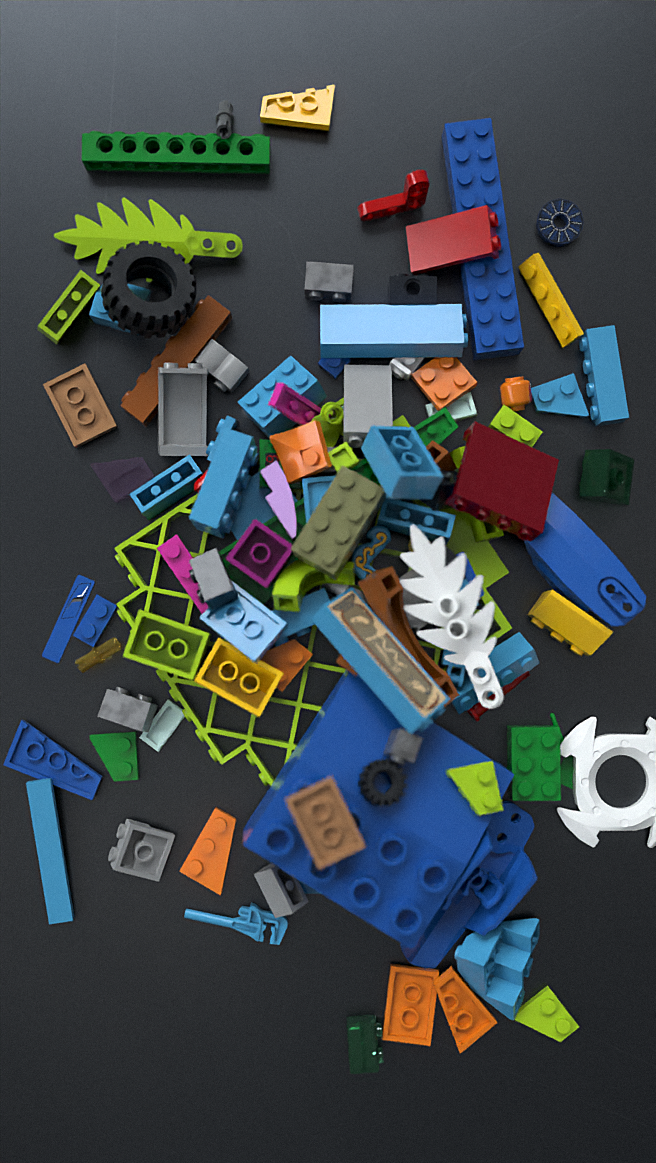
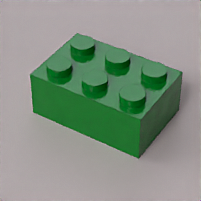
[507,725,561,801]

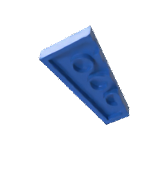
[3,720,103,800]

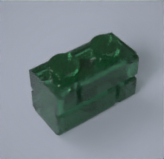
[347,1015,384,1074]

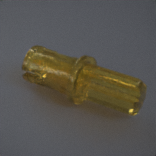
[75,637,122,673]

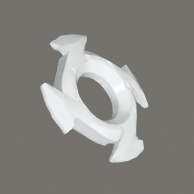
[557,716,656,848]

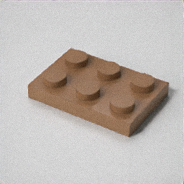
[43,363,118,448]
[285,775,366,870]

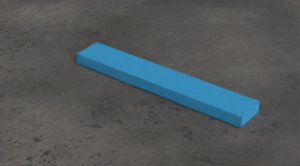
[26,778,75,924]

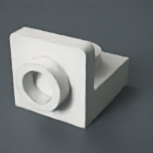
[390,357,424,381]

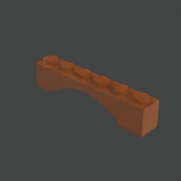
[358,566,459,707]

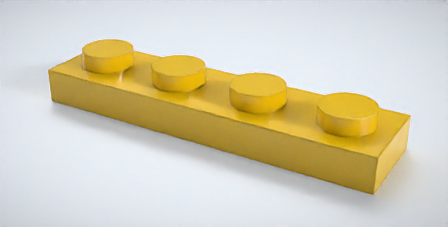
[518,253,584,347]

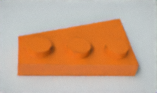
[179,807,236,895]
[433,966,498,1054]

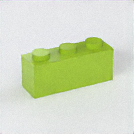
[37,270,100,344]

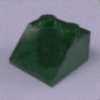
[579,449,635,505]

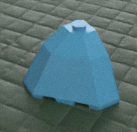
[455,918,540,1021]

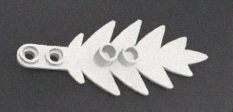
[399,525,504,709]

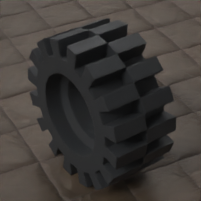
[358,759,407,806]

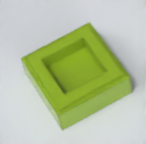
[328,441,359,473]

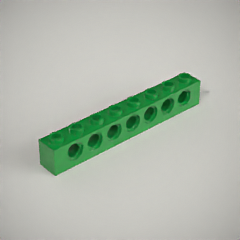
[82,131,271,174]

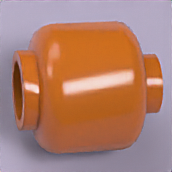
[500,376,532,411]

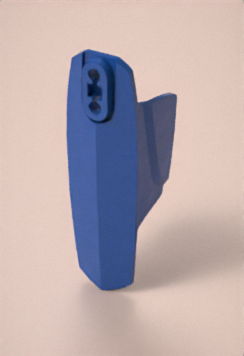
[524,492,646,627]
[400,801,537,969]

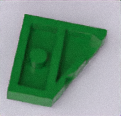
[89,731,140,781]

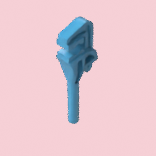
[184,902,288,945]

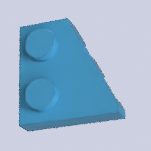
[206,415,239,461]

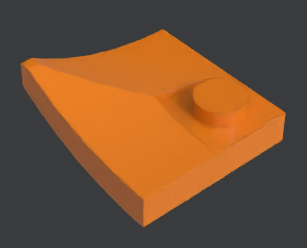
[269,420,332,484]

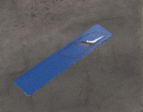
[42,575,95,663]

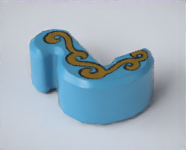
[351,526,391,580]

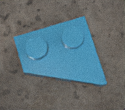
[531,373,589,418]

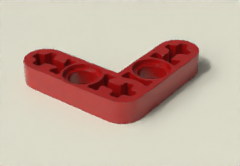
[357,170,430,221]

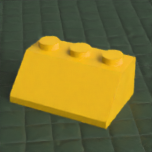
[527,590,613,657]
[194,638,284,718]

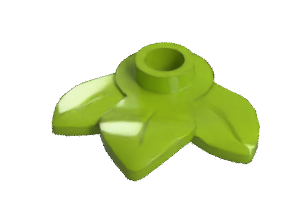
[311,402,344,447]

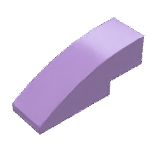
[260,460,297,540]

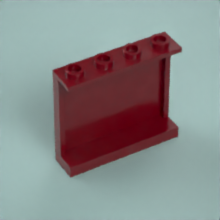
[445,421,559,541]

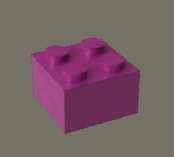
[226,519,293,589]

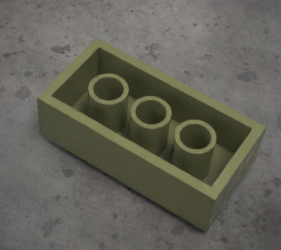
[291,465,387,580]

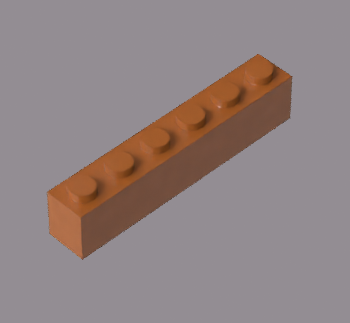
[120,295,232,427]

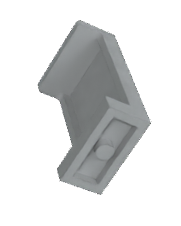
[158,363,208,456]
[343,365,393,448]

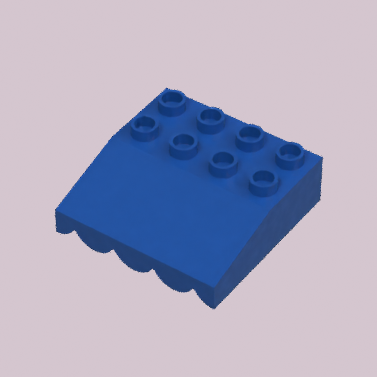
[243,669,514,950]

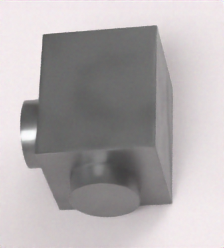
[383,728,423,765]

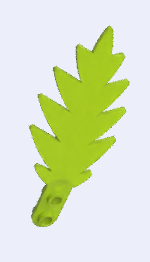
[54,197,243,282]

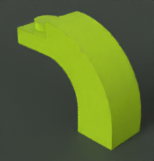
[273,559,356,612]

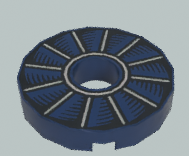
[536,199,584,247]

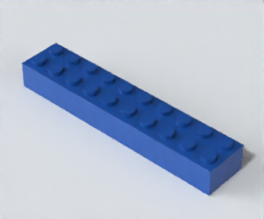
[442,118,524,360]

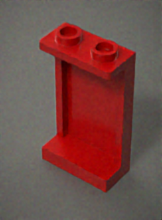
[406,205,501,276]

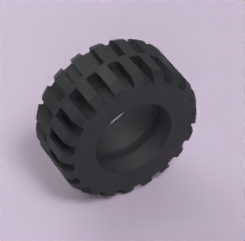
[101,241,197,339]

